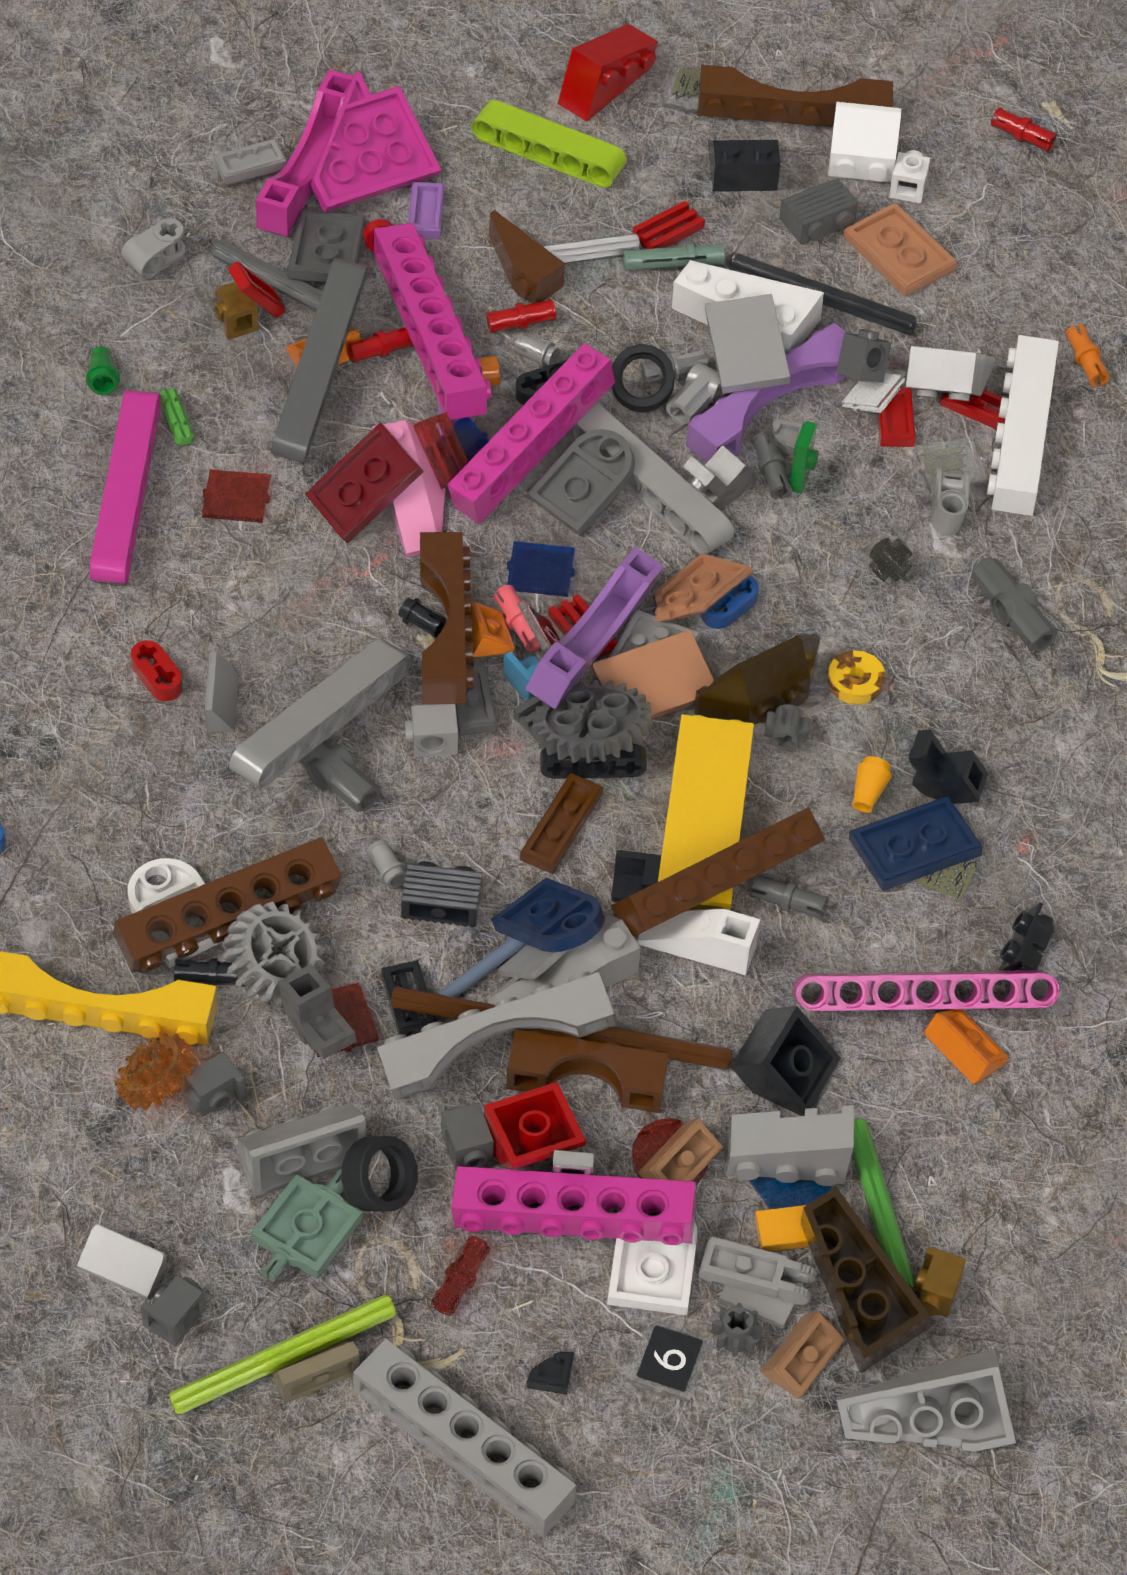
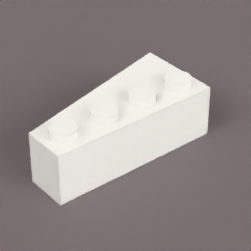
[672,260,824,355]

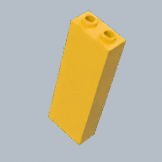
[658,714,754,911]

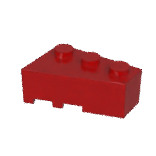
[557,23,658,122]

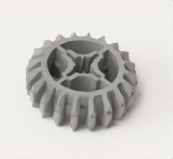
[222,901,325,1005]

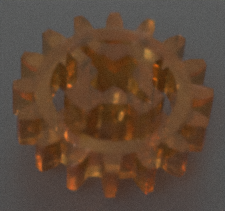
[115,1033,196,1110]

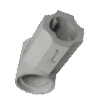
[666,362,726,426]

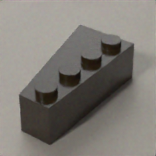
[800,1187,931,1373]

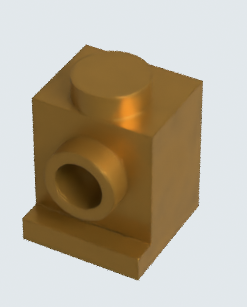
[214,282,259,340]
[914,1246,966,1318]

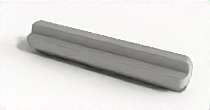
[544,233,640,263]

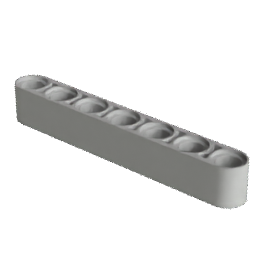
[566,402,734,555]
[229,639,412,788]

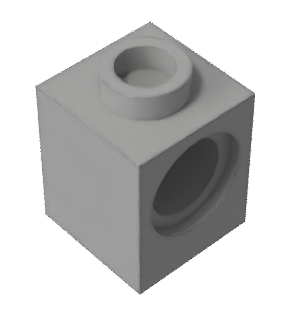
[404,704,458,757]

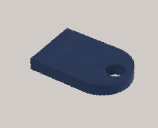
[491,878,605,952]

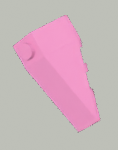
[372,420,448,558]

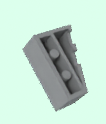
[727,1105,854,1186]

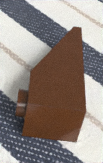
[489,210,565,304]

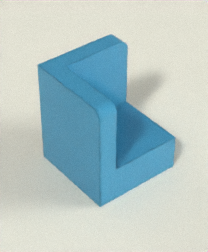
[503,651,539,701]

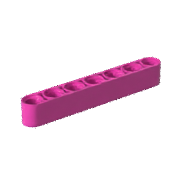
[90,390,161,584]
[792,970,1060,1011]

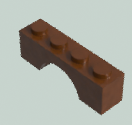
[506,1029,669,1113]

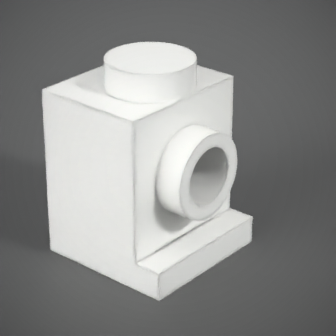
[889,150,930,203]

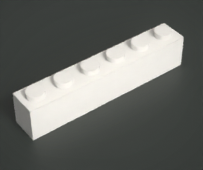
[987,335,1059,516]

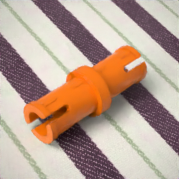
[1065,324,1110,387]

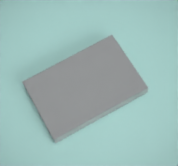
[705,294,790,394]

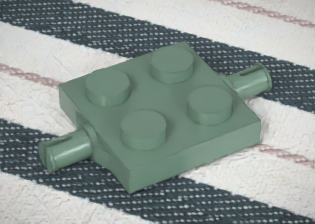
[251,1169,363,1282]

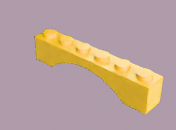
[0,951,218,1045]

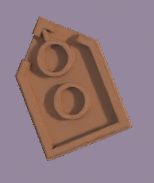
[655,553,753,622]

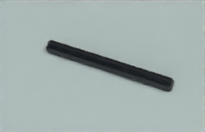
[729,253,917,335]

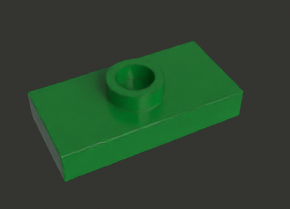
[790,421,819,494]

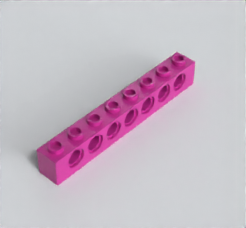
[374,223,492,421]

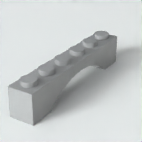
[377,972,616,1100]

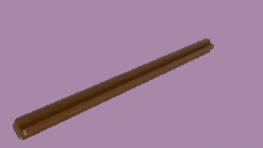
[390,987,733,1070]

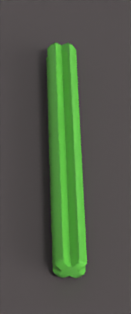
[852,1118,915,1291]

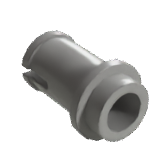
[514,333,559,367]
[367,840,407,888]

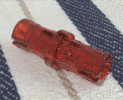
[431,1236,491,1316]

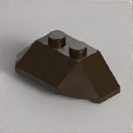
[694,633,820,725]

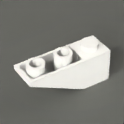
[637,909,760,975]

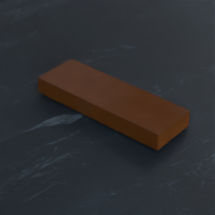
[520,773,603,874]

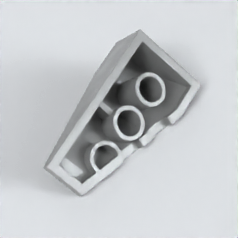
[487,914,641,1033]
[836,1350,1016,1452]

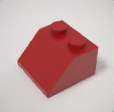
[483,1082,586,1170]

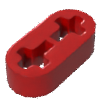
[131,640,182,701]

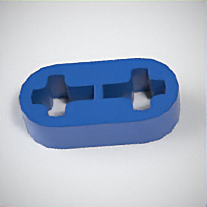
[702,576,759,629]

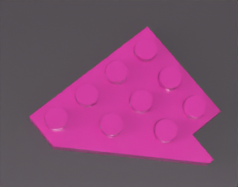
[310,71,441,213]

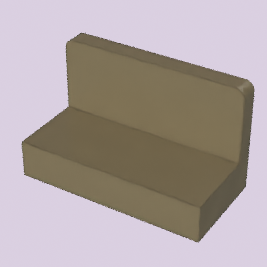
[270,1340,360,1404]

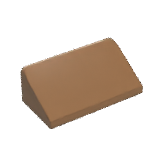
[638,1118,724,1181]
[760,1311,846,1398]

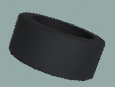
[611,344,675,413]
[341,1136,418,1211]

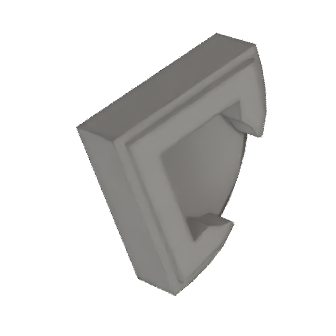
[772,418,802,456]

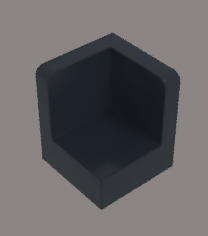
[611,850,661,902]

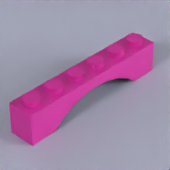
[256,69,353,237]

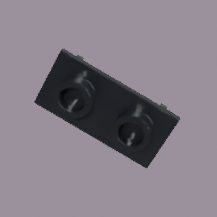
[998,903,1054,971]

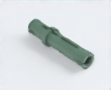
[623,243,725,271]

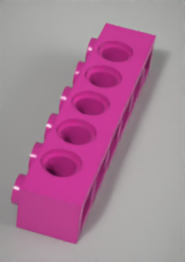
[447,343,615,524]
[451,1166,697,1245]

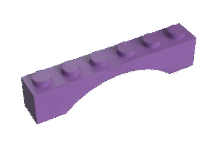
[686,323,847,463]
[525,547,664,709]

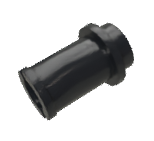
[398,597,446,638]

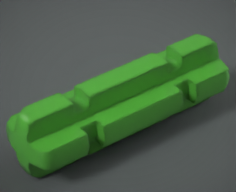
[160,388,194,446]

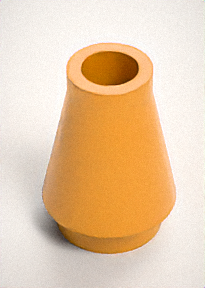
[851,756,892,813]

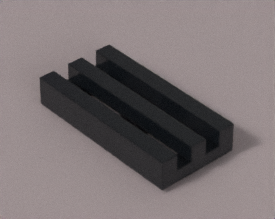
[381,960,436,1037]

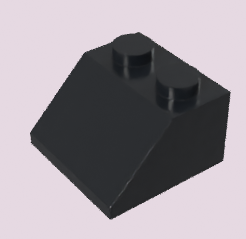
[708,139,780,192]
[730,1006,841,1116]

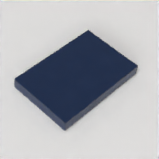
[849,796,983,891]

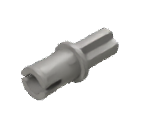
[640,350,708,384]

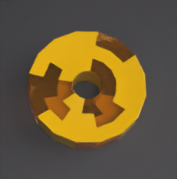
[827,650,885,705]

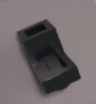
[908,729,988,804]

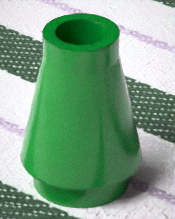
[86,346,120,395]

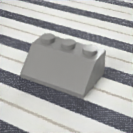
[237,1103,366,1197]

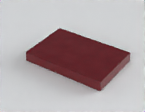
[305,422,424,543]

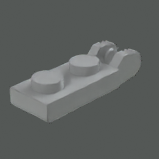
[699,1236,817,1305]

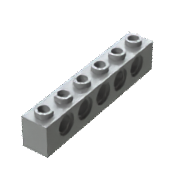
[353,1338,577,1538]

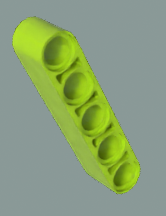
[471,100,627,188]

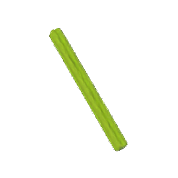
[169,1295,396,1414]

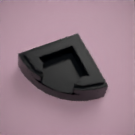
[527,1352,574,1395]

